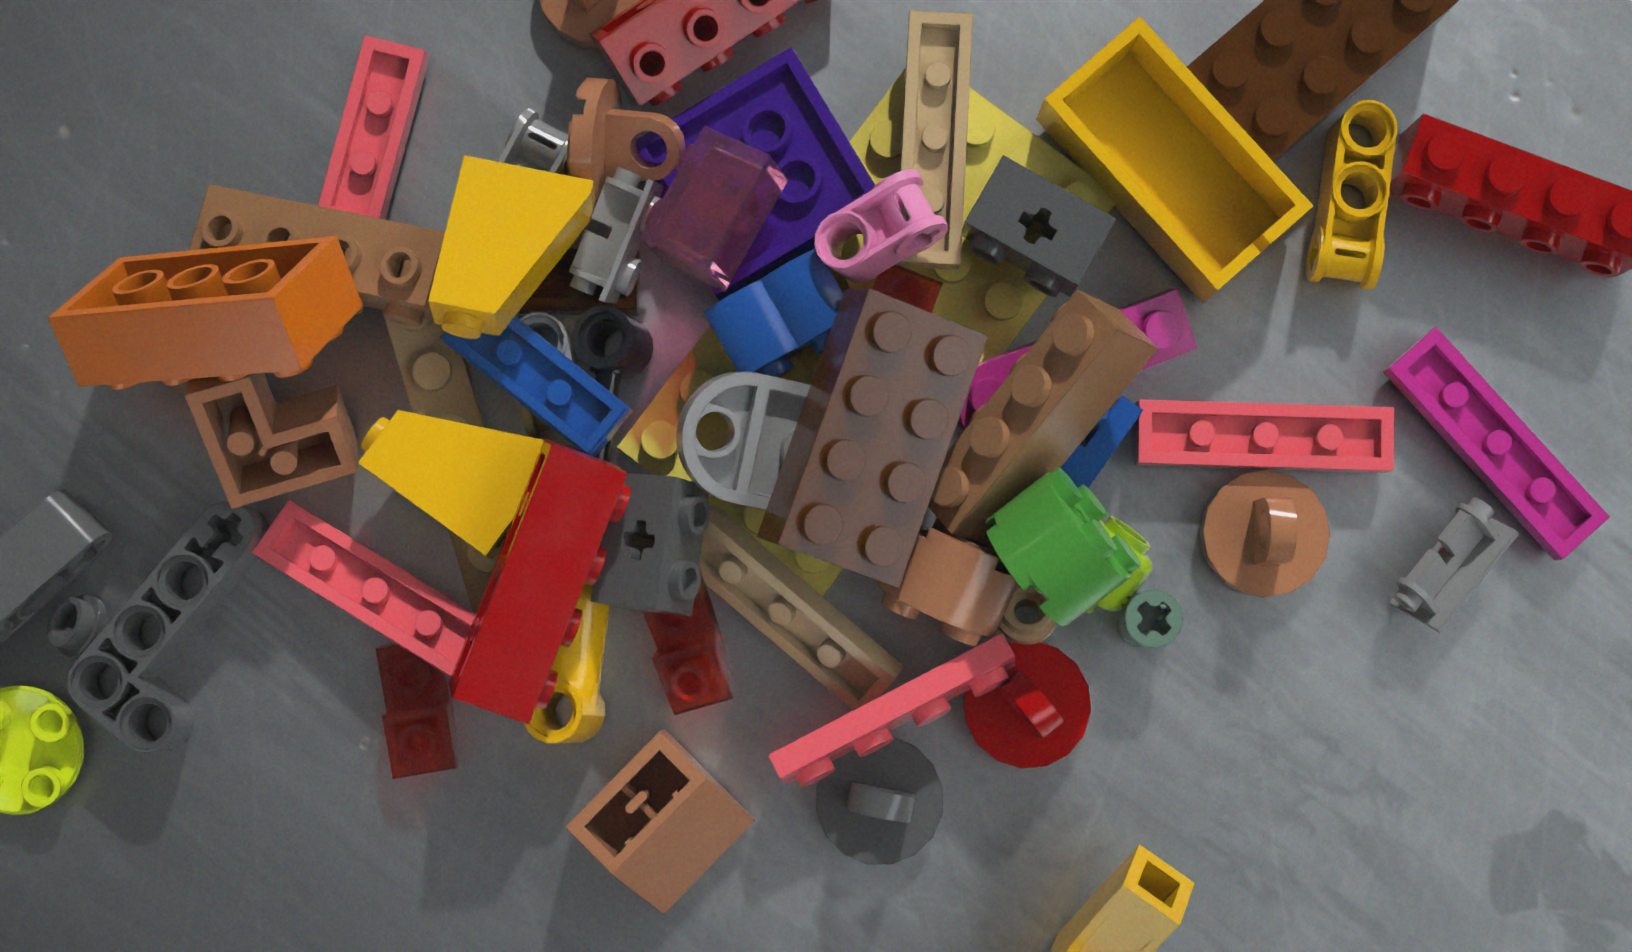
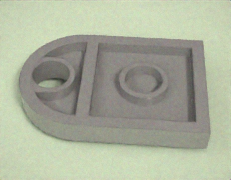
[676,372,811,510]

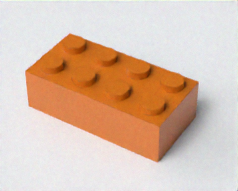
[47,236,363,390]

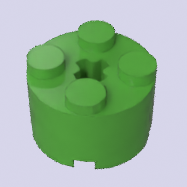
[985,467,1141,626]

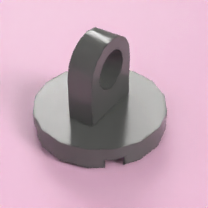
[816,737,943,864]

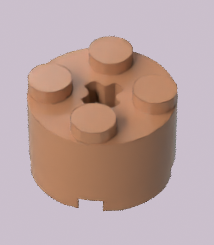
[876,518,1018,646]

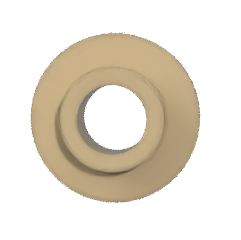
[998,584,1057,645]

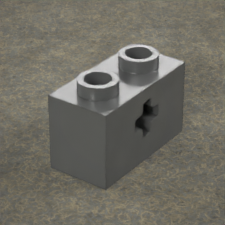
[962,155,1116,297]
[590,473,710,616]

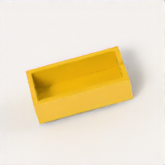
[1036,16,1313,304]

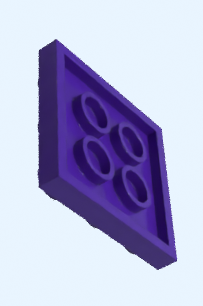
[636,47,875,301]

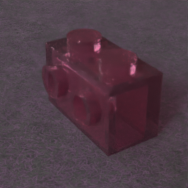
[640,126,788,292]

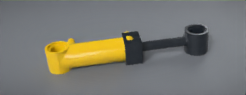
[524,305,653,744]

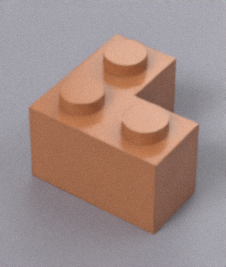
[184,373,358,509]

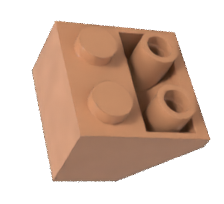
[565,729,755,914]

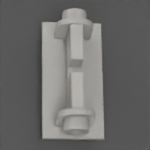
[568,167,667,303]
[1389,497,1519,633]

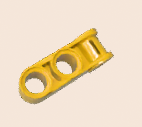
[1306,100,1398,290]

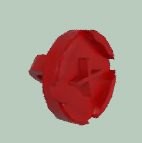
[963,642,1091,769]

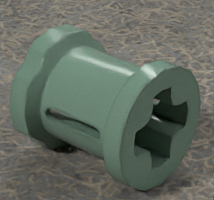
[1117,589,1184,648]

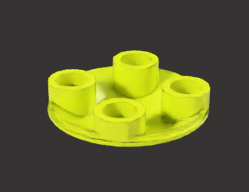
[0,685,84,815]

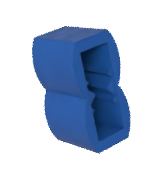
[704,248,843,378]

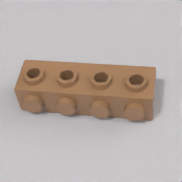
[189,184,445,327]
[928,290,1159,545]

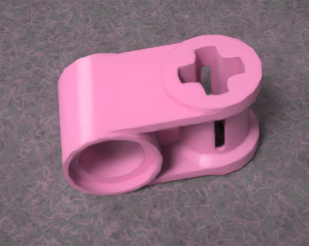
[814,169,949,282]

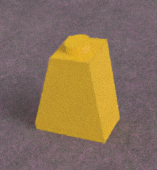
[428,155,595,339]
[358,410,544,559]

